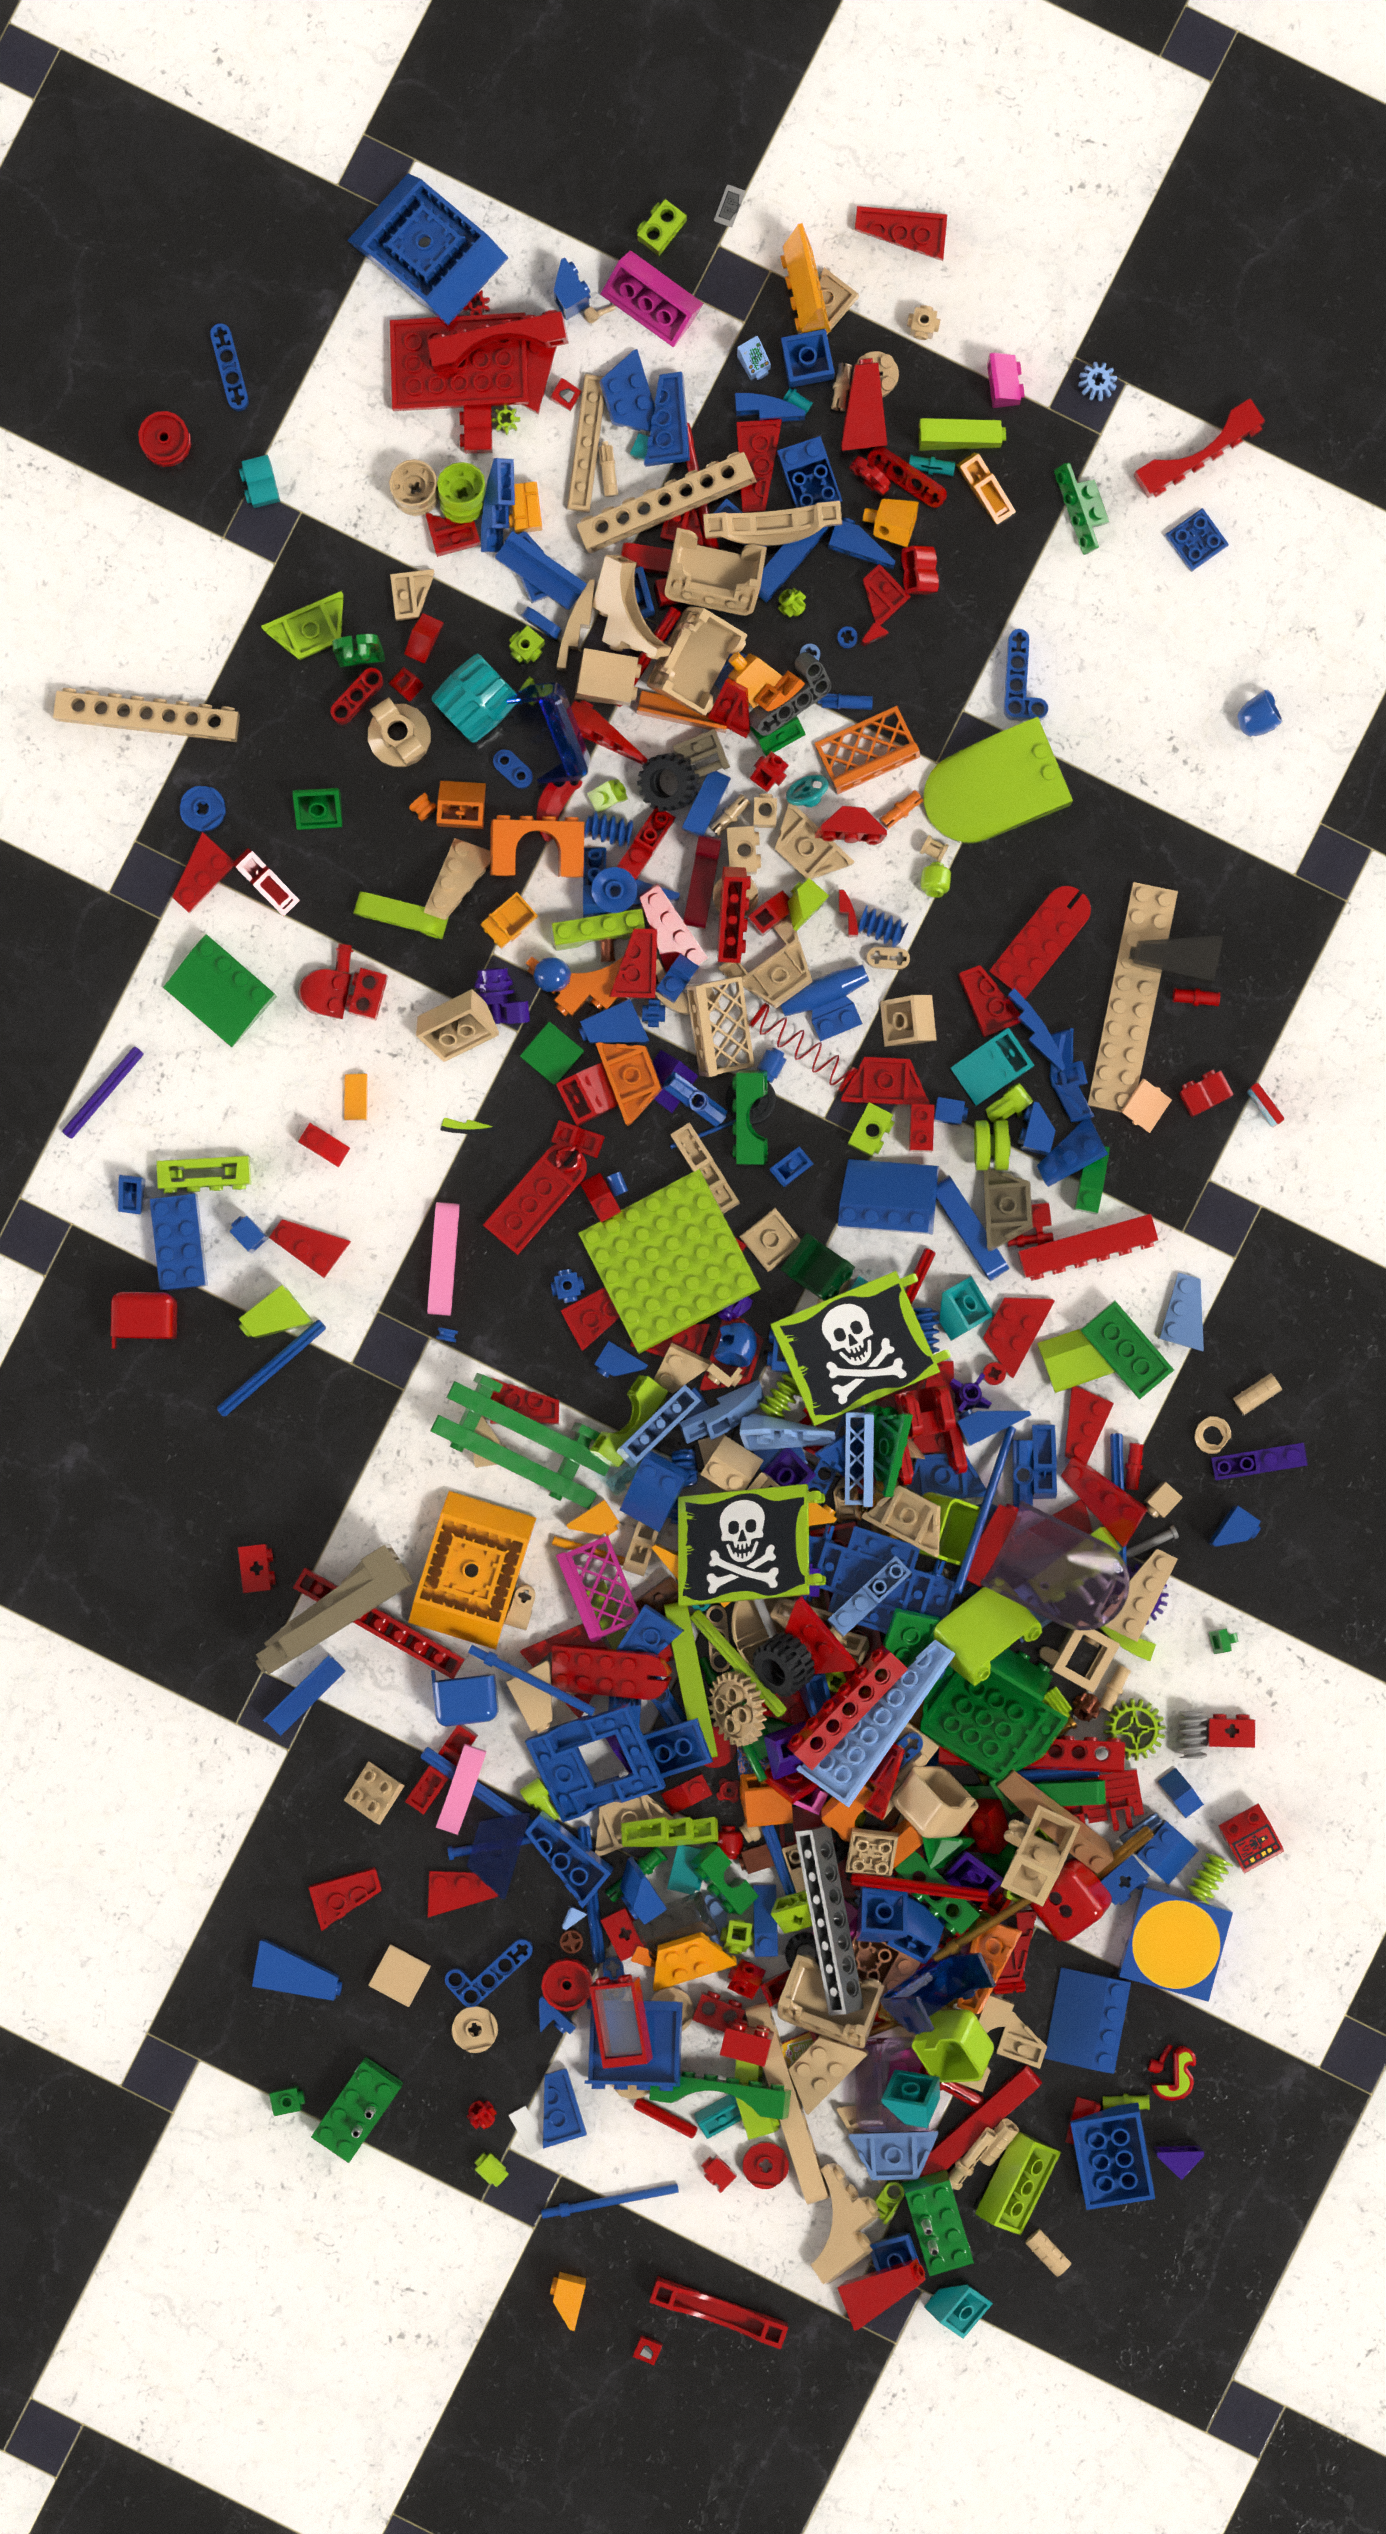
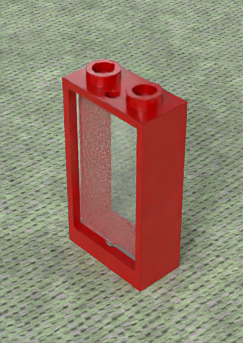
[589,1974,653,2069]

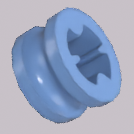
[800,644,820,661]

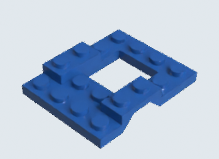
[525,1703,666,1823]

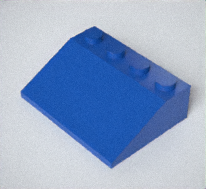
[838,1159,939,1235]
[1044,1967,1131,2074]
[1070,2102,1155,2210]

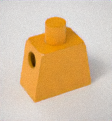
[863,499,919,547]
[728,652,783,709]

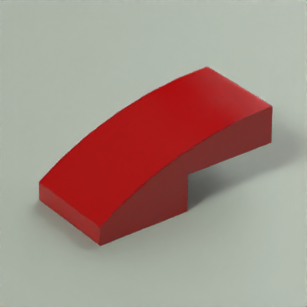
[838,890,858,938]
[551,1120,605,1158]

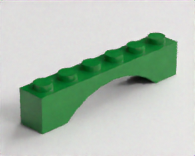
[649,2070,791,2120]

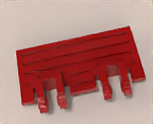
[1062,1768,1144,1831]

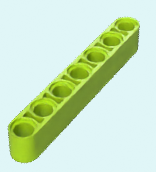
[664,1602,718,1758]

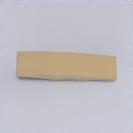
[557,579,595,672]
[670,1122,740,1214]

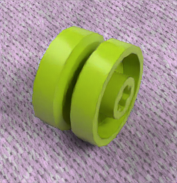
[974,1120,1011,1171]

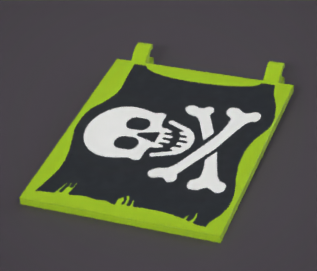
[770,1271,951,1426]
[678,1484,826,1606]

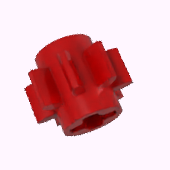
[463,290,490,315]
[466,2100,497,2129]

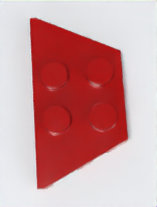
[841,1057,929,1105]
[983,1298,1055,1378]
[700,1316,764,1391]
[784,1596,859,1674]

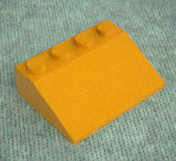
[780,223,831,333]

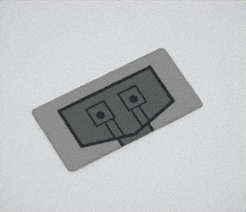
[714,185,746,227]

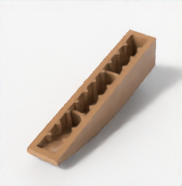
[997,1770,1114,1874]

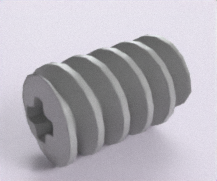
[1178,1711,1208,1759]

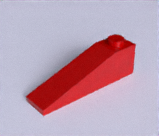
[563,700,648,765]

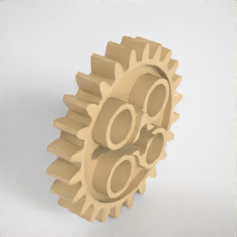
[708,1671,767,1747]

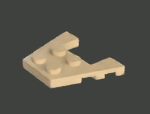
[718,916,813,1008]

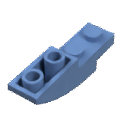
[679,1380,764,1444]
[827,1556,912,1637]

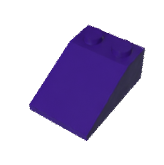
[942,1851,1004,1906]

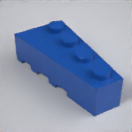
[525,1810,614,1909]

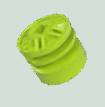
[437,462,486,524]

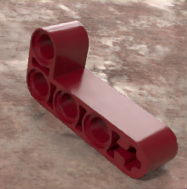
[683,835,722,929]

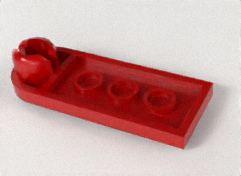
[989,886,1091,999]
[483,1143,587,1255]
[552,1644,672,1700]

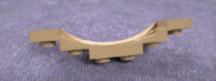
[703,501,842,546]

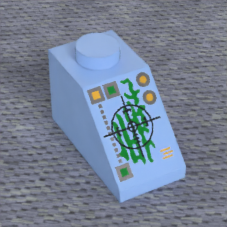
[737,336,771,380]

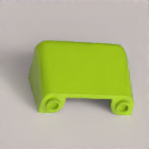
[934,1578,1042,1686]

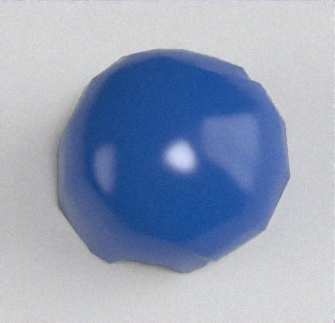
[533,957,571,992]

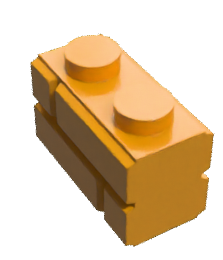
[509,482,543,534]

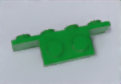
[1054,462,1109,555]

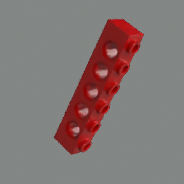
[787,1645,908,1770]

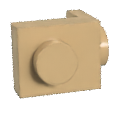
[707,1363,743,1388]

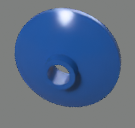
[591,867,637,913]

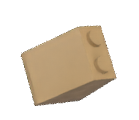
[574,648,641,706]
[506,1660,553,1733]

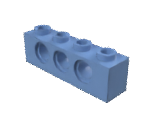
[616,1385,701,1468]

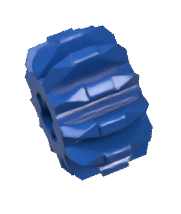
[672,1449,698,1488]

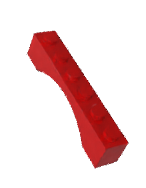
[427,310,569,372]
[1134,398,1265,498]
[649,2276,788,2349]

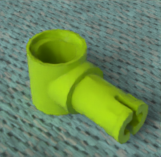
[519,1777,560,1820]

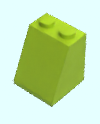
[239,1285,314,1338]

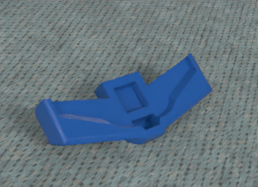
[1049,1028,1095,1122]

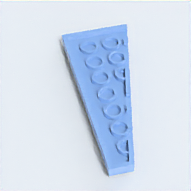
[796,1640,955,1807]

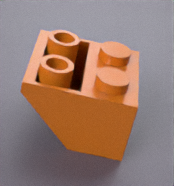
[436,781,486,829]
[739,1773,793,1827]

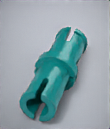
[909,455,955,476]

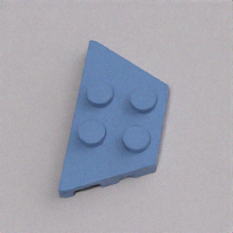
[849,2131,938,2180]

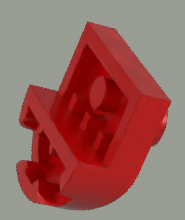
[298,969,352,1019]

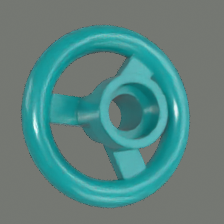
[786,775,829,807]

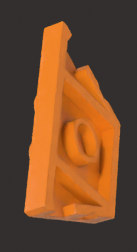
[596,1042,662,1126]

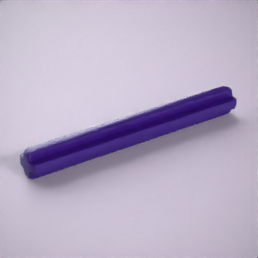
[62,1047,144,1139]

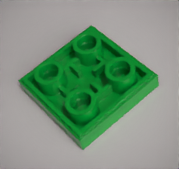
[520,1022,584,1086]

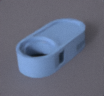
[1119,1812,1163,1844]

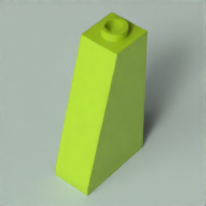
[918,418,1006,451]

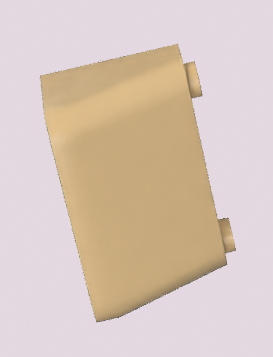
[665,528,767,615]
[647,606,747,716]
[778,1954,884,2048]

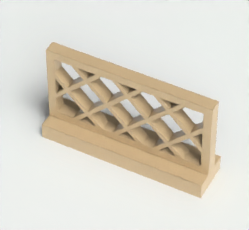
[686,976,755,1077]

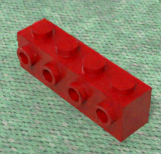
[717,866,751,963]

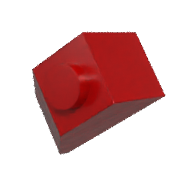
[298,1123,351,1168]
[580,1173,621,1223]
[661,1773,713,1814]

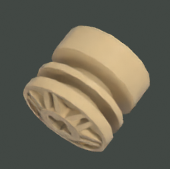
[389,459,439,516]

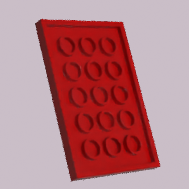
[390,312,529,411]

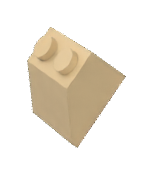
[880,995,937,1047]
[701,1436,764,1492]

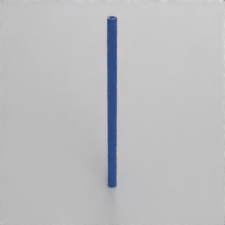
[953,1426,1016,1594]

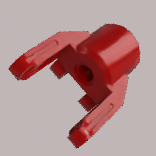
[894,1386,967,1486]

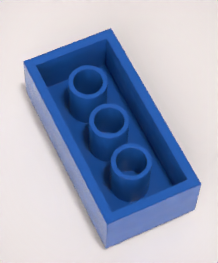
[150,1194,208,1291]

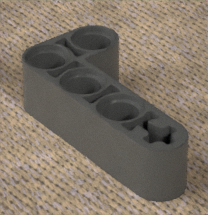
[749,652,831,736]

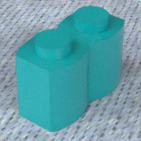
[239,455,281,508]

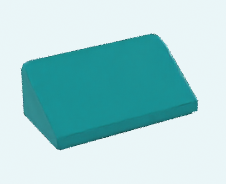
[694,2094,742,2139]

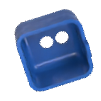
[431,1670,499,1726]

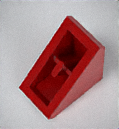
[404,613,444,664]
[979,1885,1011,1916]
[760,1969,791,2007]

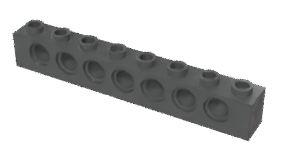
[795,1826,864,2016]

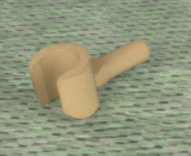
[583,304,616,323]

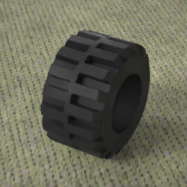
[637,753,700,812]
[752,1633,815,1697]

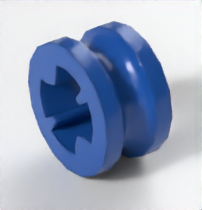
[837,626,858,649]
[436,1327,458,1342]

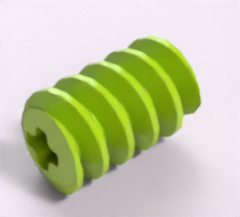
[758,1374,801,1418]
[1186,1853,1233,1905]

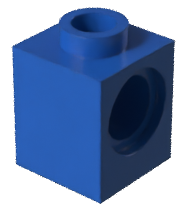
[934,1097,968,1126]

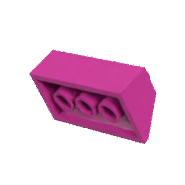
[600,250,704,347]

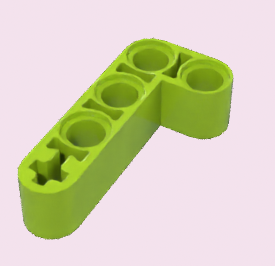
[353,891,449,939]

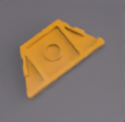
[652,1932,737,1992]

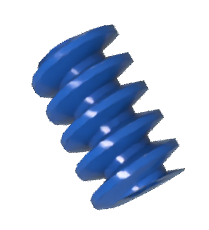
[584,811,633,847]
[858,905,909,948]
[913,1308,940,1354]

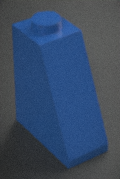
[578,999,649,1044]

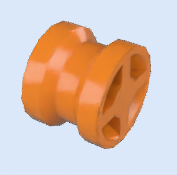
[409,793,437,822]

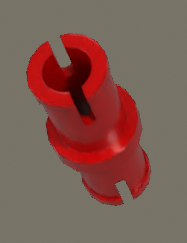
[1172,988,1220,1006]
[1124,1443,1144,1490]

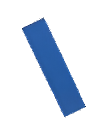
[481,458,515,553]
[1008,988,1065,1073]

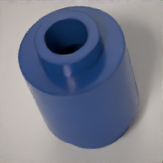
[757,1048,787,1083]

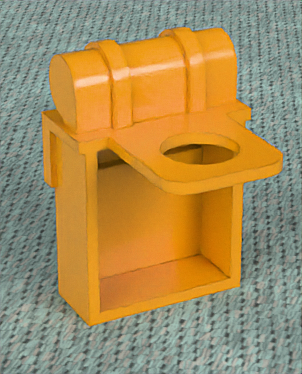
[480,892,538,949]

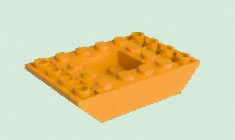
[408,1491,537,1650]

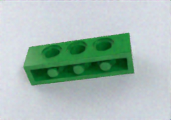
[894,1851,980,1935]

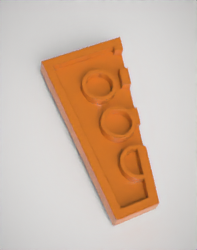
[956,1917,1022,2014]

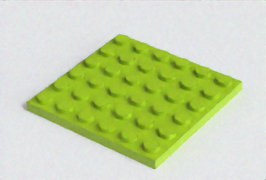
[578,1169,761,1354]

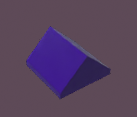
[652,1050,698,1113]
[763,1448,816,1488]
[1153,2145,1204,2180]

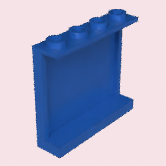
[584,1999,683,2091]

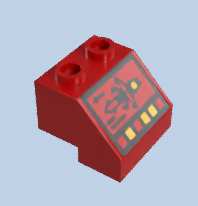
[1218,1803,1284,1874]

